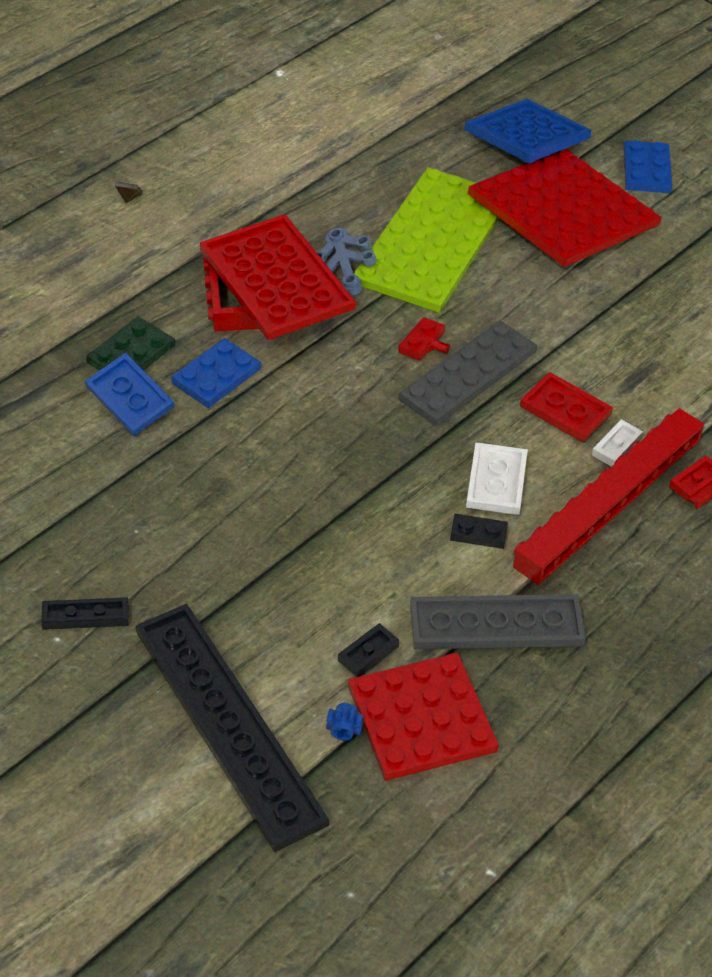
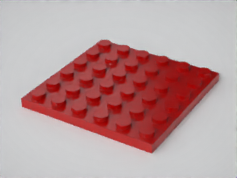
[467,149,662,267]

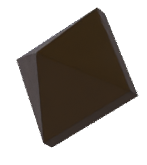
[115,182,143,203]

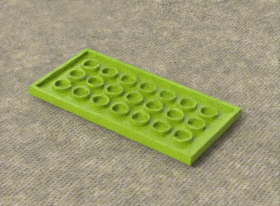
[354,167,500,313]

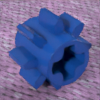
[326,703,363,741]

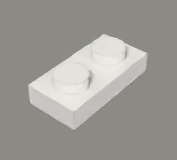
[592,419,643,467]

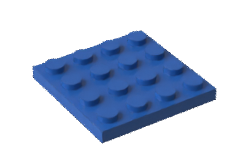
[465,99,591,163]

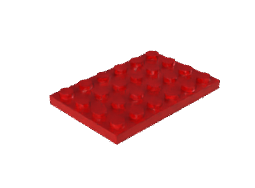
[200,214,356,341]

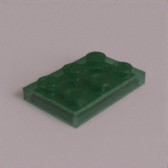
[86,316,175,371]

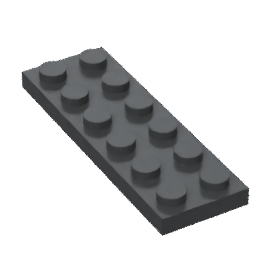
[399,320,537,426]
[410,594,586,649]

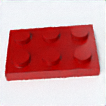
[520,372,613,443]

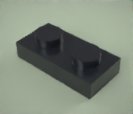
[450,513,508,549]
[338,623,399,677]

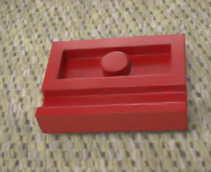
[669,456,712,509]

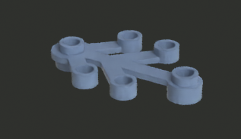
[316,228,377,296]

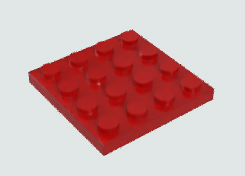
[348,653,499,781]

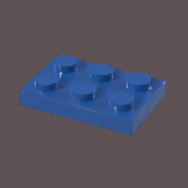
[623,140,672,193]
[171,338,261,408]
[85,353,175,436]

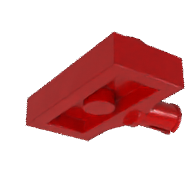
[398,317,450,361]

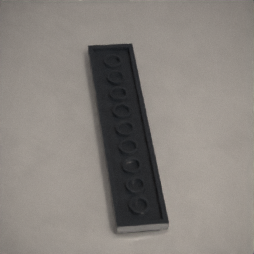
[135,604,329,852]

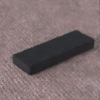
[41,597,129,630]

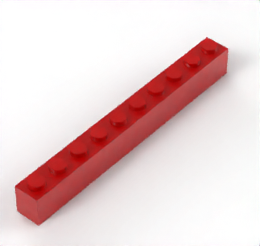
[513,408,704,585]

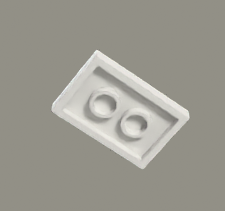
[466,442,528,515]

